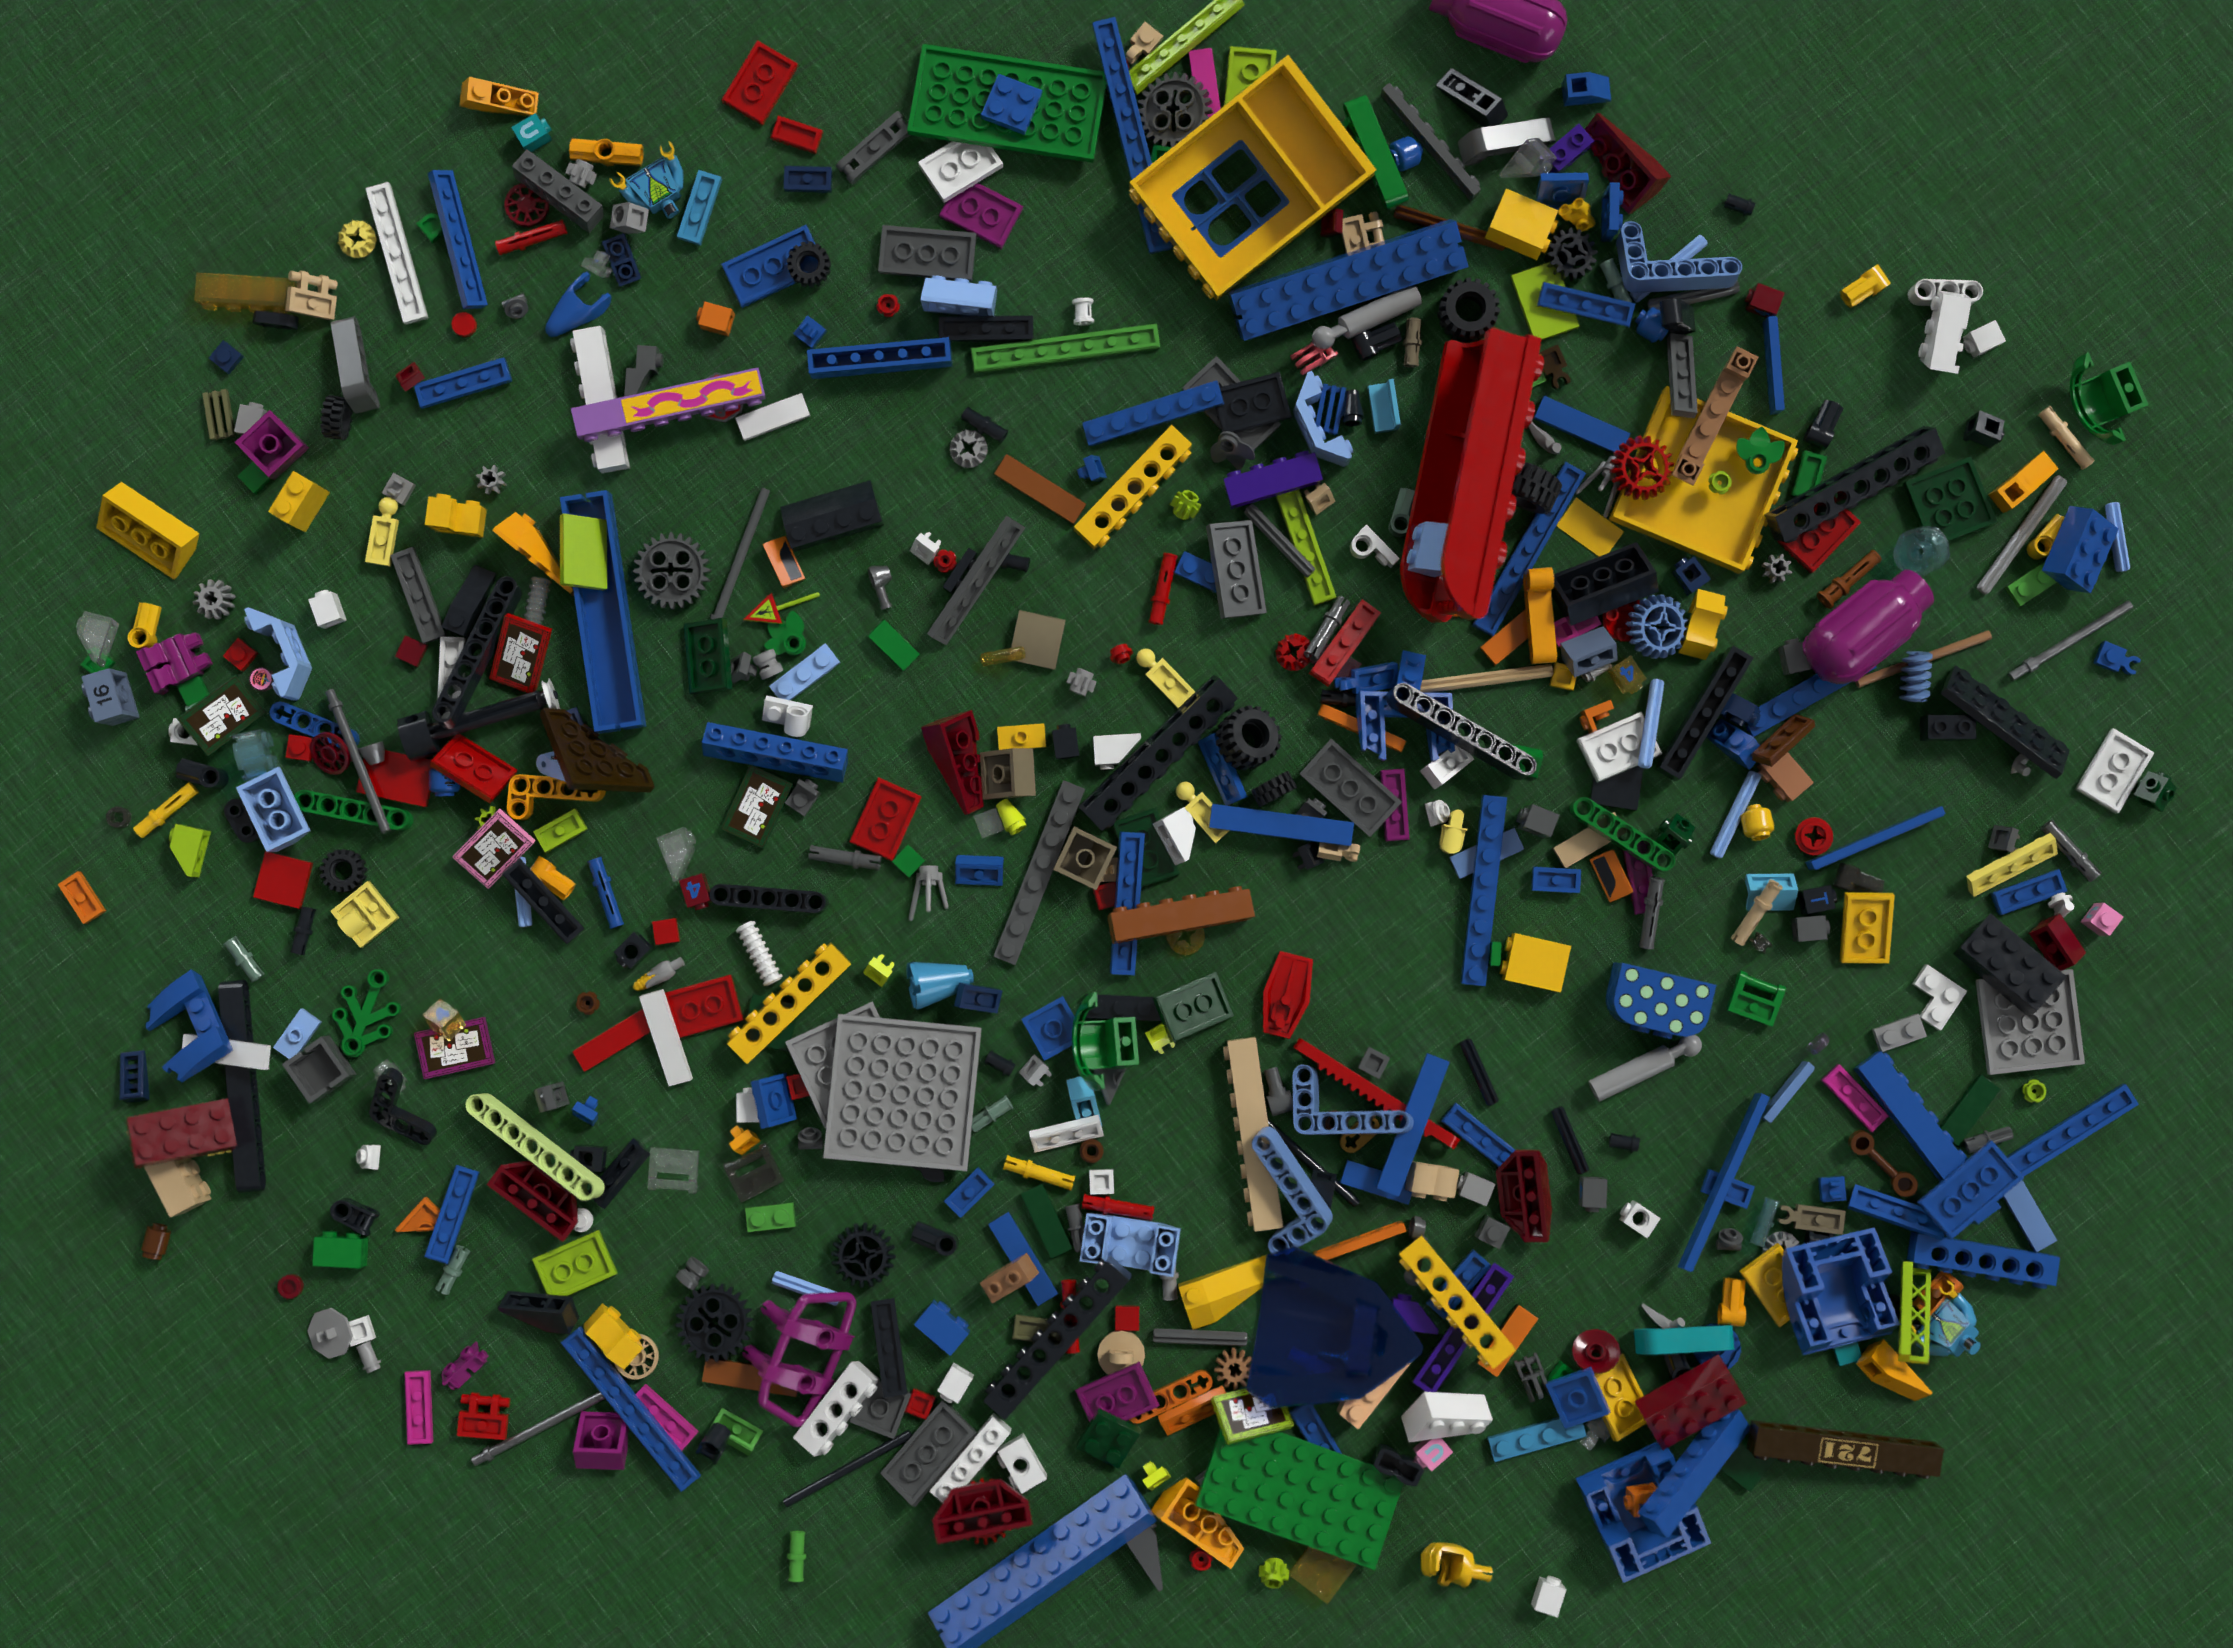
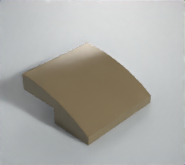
[1009,610,1066,669]

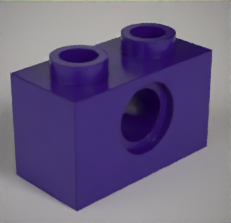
[1539,123,1594,173]

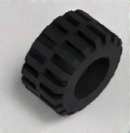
[1438,278,1500,343]
[1511,462,1562,514]
[1216,705,1281,770]

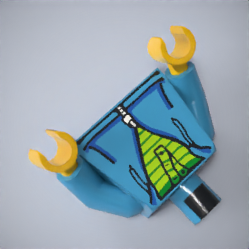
[609,142,683,219]
[1911,1280,1980,1357]

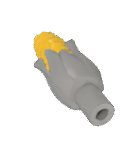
[633,957,685,991]

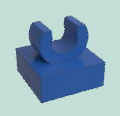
[793,315,827,349]
[1077,455,1107,482]
[572,1096,598,1126]
[1818,1176,1846,1202]

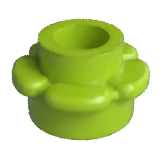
[1708,471,1732,494]
[2022,1079,2046,1103]

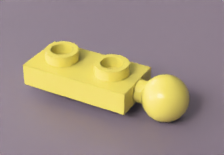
[365,497,399,567]
[1136,649,1195,709]
[1176,782,1229,843]

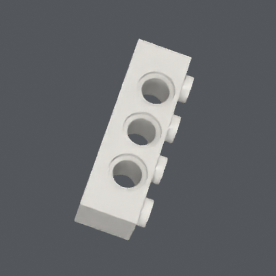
[793,1361,880,1456]
[930,1413,1012,1503]

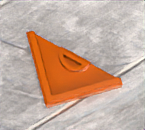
[395,1197,441,1232]

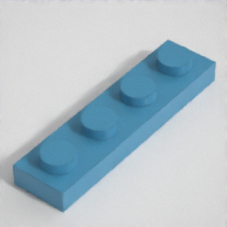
[1487,1417,1587,1462]

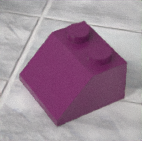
[235,410,309,480]
[573,1411,629,1470]

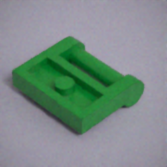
[1726,970,1786,1027]

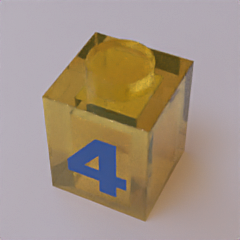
[1607,655,1647,695]
[423,999,466,1041]

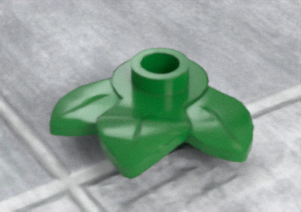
[1736,427,1785,474]
[764,611,806,655]

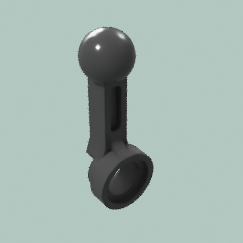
[1404,1215,1428,1286]

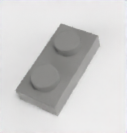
[1872,1014,1927,1052]

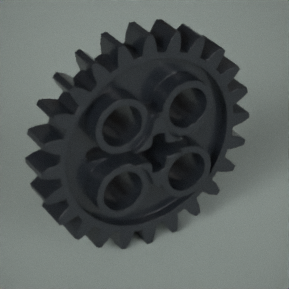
[676,1283,754,1362]

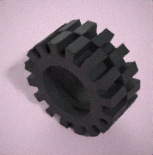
[787,241,831,288]
[320,395,353,440]
[1251,771,1297,807]
[319,849,367,892]

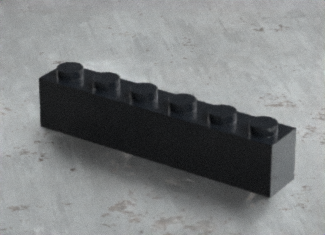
[1655,645,1754,781]

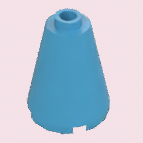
[906,962,974,1009]

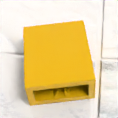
[1485,189,1559,260]
[268,471,330,532]
[1499,933,1571,992]

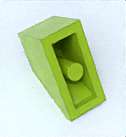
[169,824,211,877]

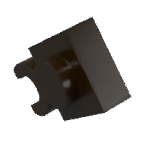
[1539,344,1571,390]

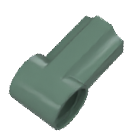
[1388,488,1415,537]

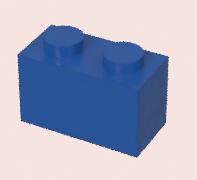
[914,1300,970,1356]

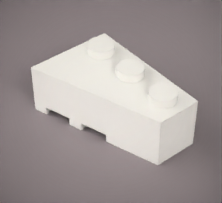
[1918,290,1972,374]
[1401,1392,1493,1442]

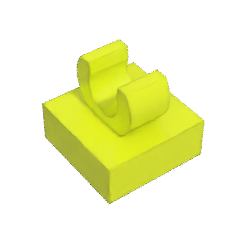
[863,954,894,987]
[1145,1023,1175,1054]
[1142,1461,1171,1491]

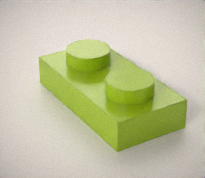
[534,809,588,853]

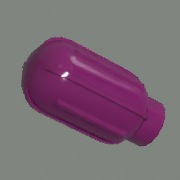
[1429,0,1568,63]
[1803,569,1934,684]

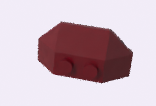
[1496,1150,1552,1242]
[486,1160,578,1242]
[933,1479,1033,1544]

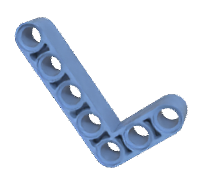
[1616,221,1742,293]
[1293,1065,1414,1135]
[1252,1127,1333,1255]

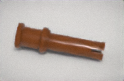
[1816,550,1882,609]

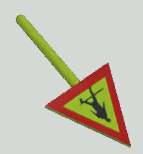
[743,592,820,624]

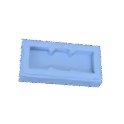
[273,1008,322,1059]

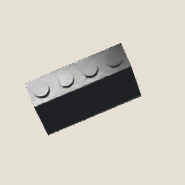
[780,480,884,552]

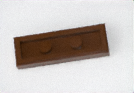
[1751,714,1815,767]

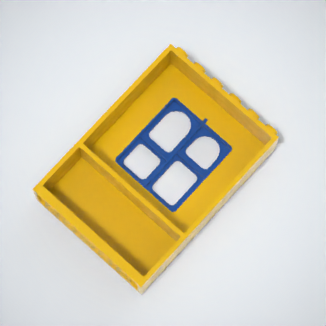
[1129,55,1376,301]

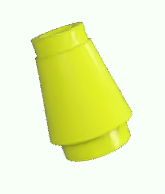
[996,799,1027,835]

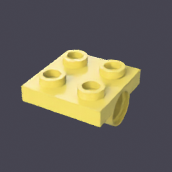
[331,881,399,948]

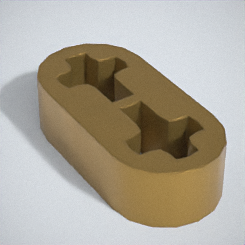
[1339,1117,1380,1153]

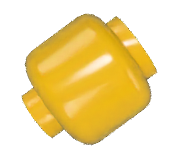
[1741,804,1774,841]

